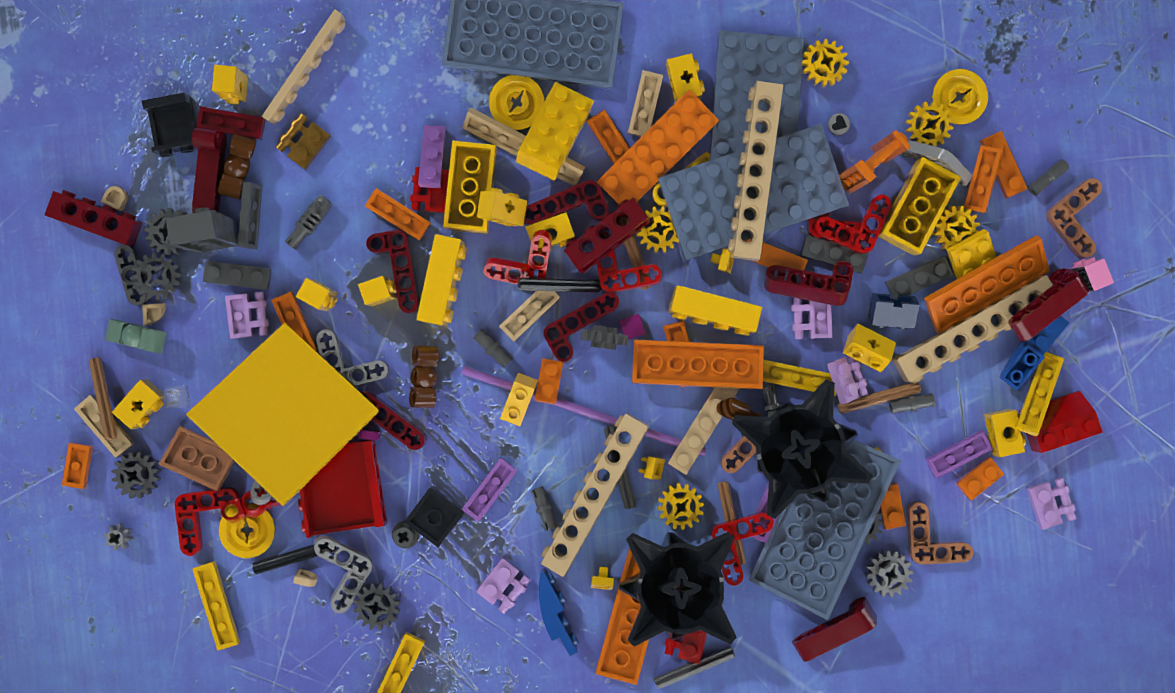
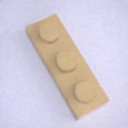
[627,70,663,137]
[499,291,560,342]
[74,395,135,458]

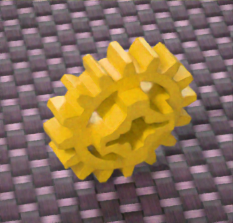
[801,39,849,87]
[905,101,954,147]
[636,206,679,253]
[932,206,980,249]
[657,482,704,530]

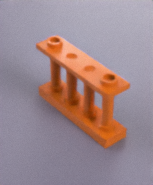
[839,130,911,194]

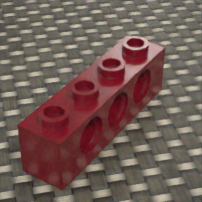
[44,190,143,247]
[563,198,650,274]

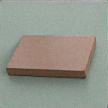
[159,426,235,492]

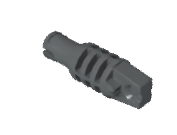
[285,195,332,250]

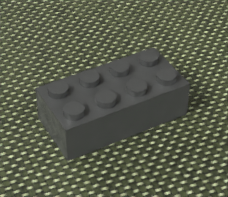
[165,208,239,253]

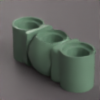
[104,319,168,354]

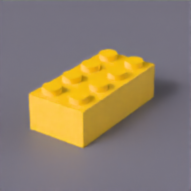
[516,82,594,181]
[443,140,497,234]
[878,157,961,256]
[416,234,467,326]
[668,285,762,336]

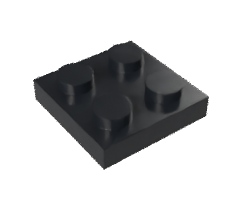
[404,487,465,547]

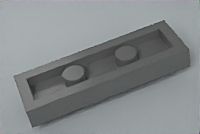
[237,182,262,250]
[800,235,868,274]
[885,256,954,299]
[203,261,272,290]

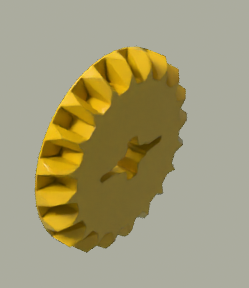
[932,69,988,125]
[489,75,544,131]
[219,502,276,558]

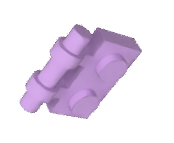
[225,292,269,339]
[791,297,833,339]
[827,356,868,405]
[1026,478,1077,530]
[476,557,531,614]

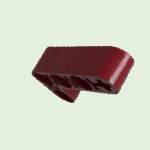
[192,128,227,213]
[524,180,608,226]
[366,230,420,314]
[764,261,854,306]
[1008,268,1089,341]
[543,292,619,362]
[360,391,427,450]
[792,597,877,662]

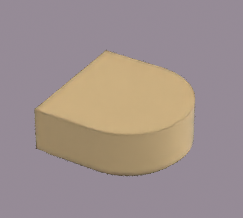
[101,186,128,212]
[293,569,318,587]

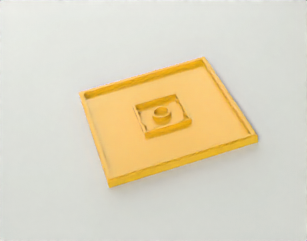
[186,323,379,506]

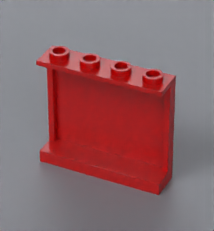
[298,440,387,538]

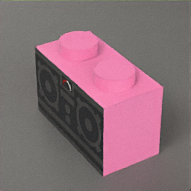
[1069,257,1114,292]

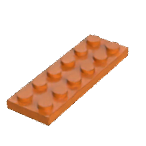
[596,89,719,204]
[924,235,1050,334]
[632,340,764,390]
[595,548,649,685]

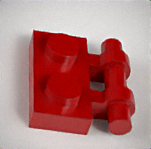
[410,167,449,213]
[665,630,707,664]

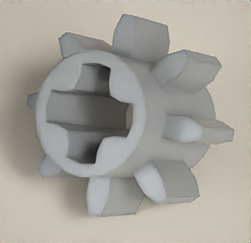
[103,523,134,551]

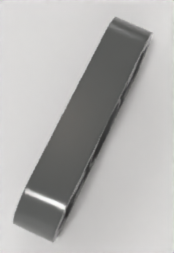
[114,245,149,306]

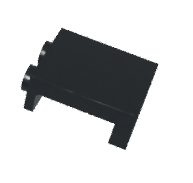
[142,93,196,157]

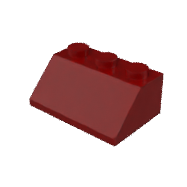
[1019,391,1103,453]

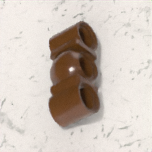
[218,133,256,200]
[409,345,439,408]

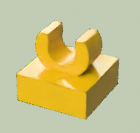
[710,248,734,274]
[638,456,665,480]
[591,567,614,590]

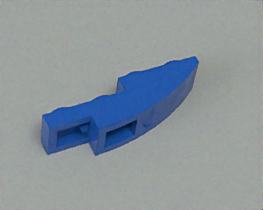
[999,316,1069,391]
[539,568,579,656]

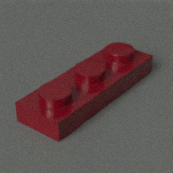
[196,106,266,140]

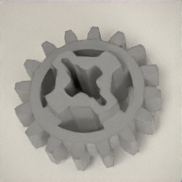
[865,549,913,598]

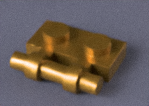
[276,113,331,170]

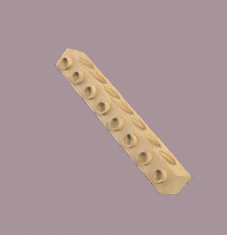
[728,81,783,261]
[892,275,1052,384]
[541,413,650,577]

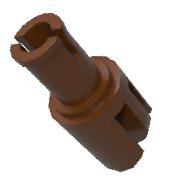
[716,397,762,420]

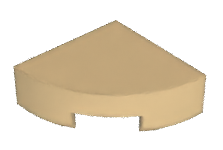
[142,303,166,326]

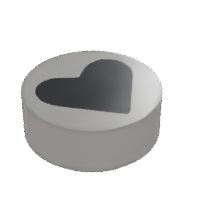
[827,113,850,136]

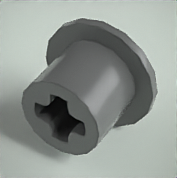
[392,521,420,548]

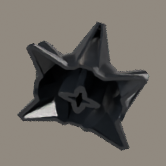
[732,379,873,519]
[619,532,737,647]

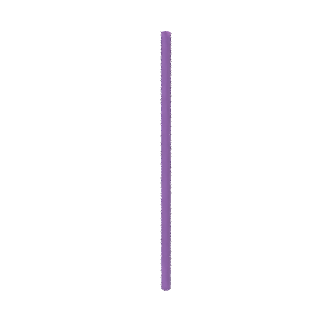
[461,366,706,456]

